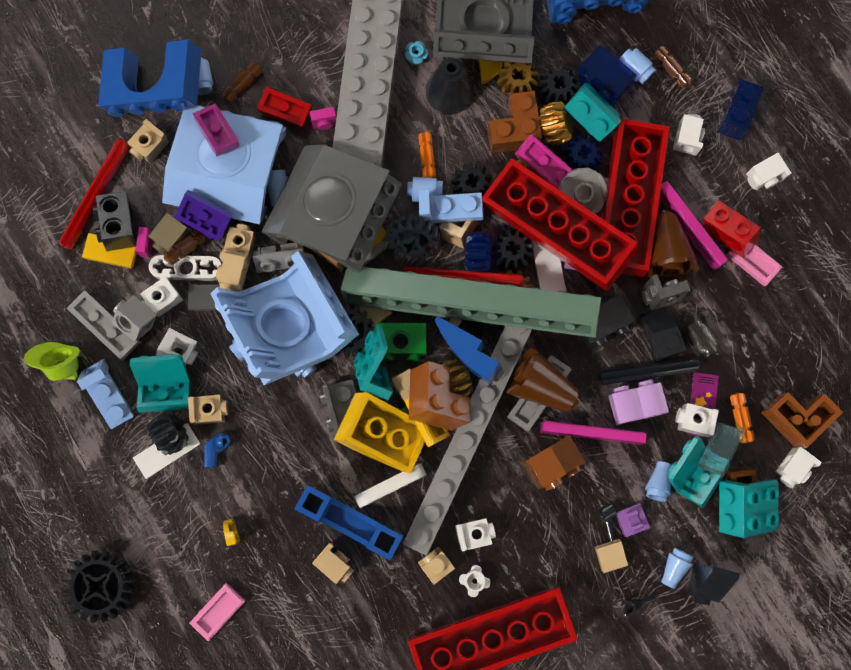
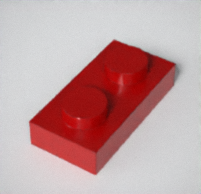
[257,87,312,130]

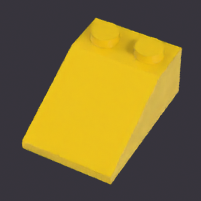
[334,392,425,474]

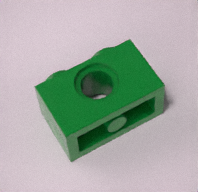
[375,323,426,361]

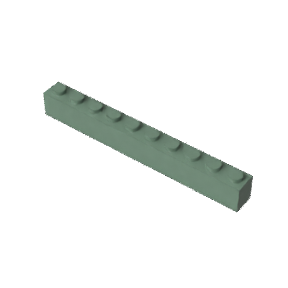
[340,266,601,338]

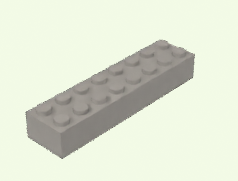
[333,0,404,167]

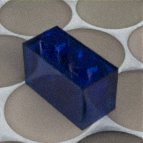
[578,44,637,104]
[717,79,764,141]

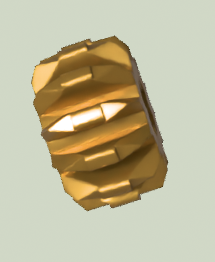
[497,62,539,96]
[539,101,573,145]
[441,359,473,398]

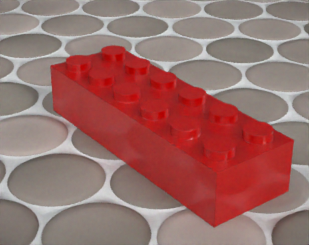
[602,118,670,277]
[481,158,638,292]
[408,587,578,670]

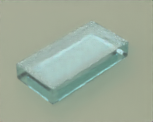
[699,422,743,476]

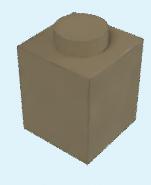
[148,213,191,255]

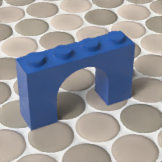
[98,40,202,117]
[295,485,403,560]

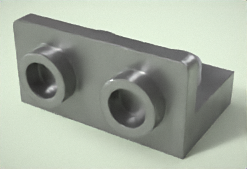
[642,274,690,311]
[319,379,356,436]

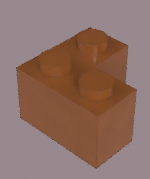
[487,91,542,154]
[409,361,470,431]
[761,392,843,448]
[523,435,585,490]

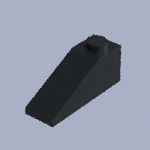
[687,564,740,606]

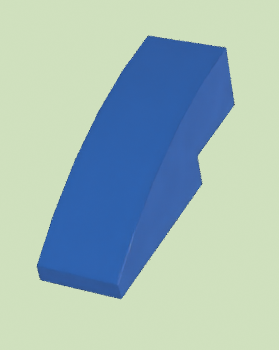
[435,316,501,385]

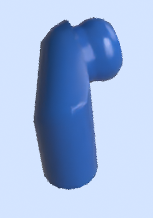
[204,433,231,468]

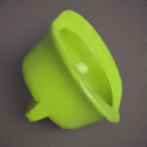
[24,342,80,381]

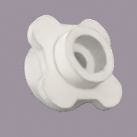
[459,565,490,597]

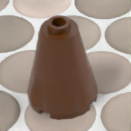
[648,210,699,283]
[506,348,580,412]

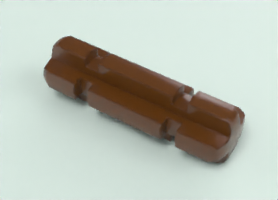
[654,45,693,88]
[221,61,262,102]
[163,230,206,265]

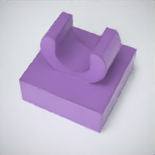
[616,503,650,537]

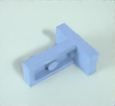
[419,190,483,227]
[77,359,134,429]

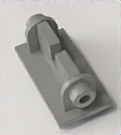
[252,242,304,273]

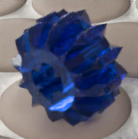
[562,134,604,172]
[465,232,491,272]

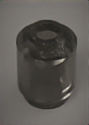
[683,319,719,358]

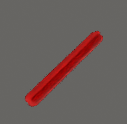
[59,138,130,250]
[401,267,524,287]

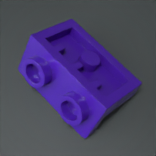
[174,190,233,241]

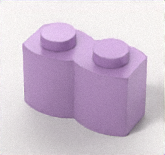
[608,380,669,425]

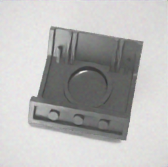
[433,0,534,63]
[262,145,402,272]

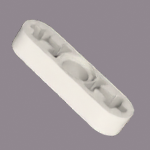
[149,255,222,281]
[354,463,427,508]

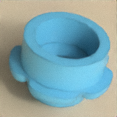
[405,41,428,65]

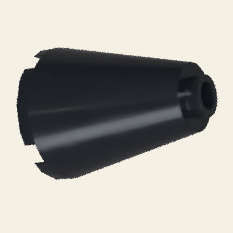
[426,58,474,115]

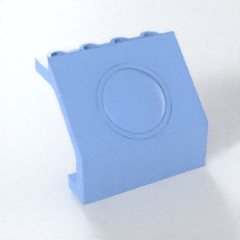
[162,105,287,224]
[210,251,359,385]

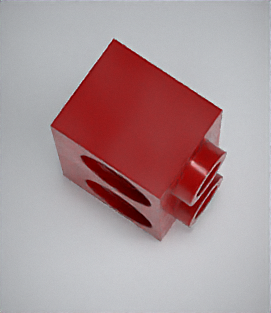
[703,201,761,258]

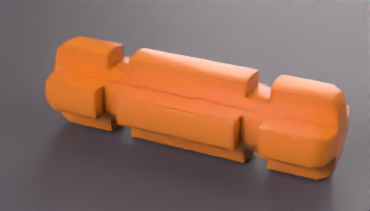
[418,132,436,178]
[730,393,755,443]

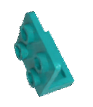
[564,83,621,142]
[354,325,393,400]
[130,354,191,413]
[668,436,731,508]
[719,479,779,538]

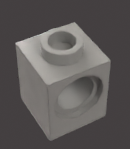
[112,295,157,342]

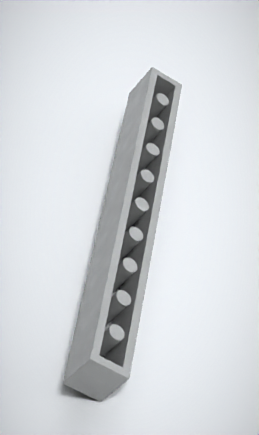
[403,326,532,556]

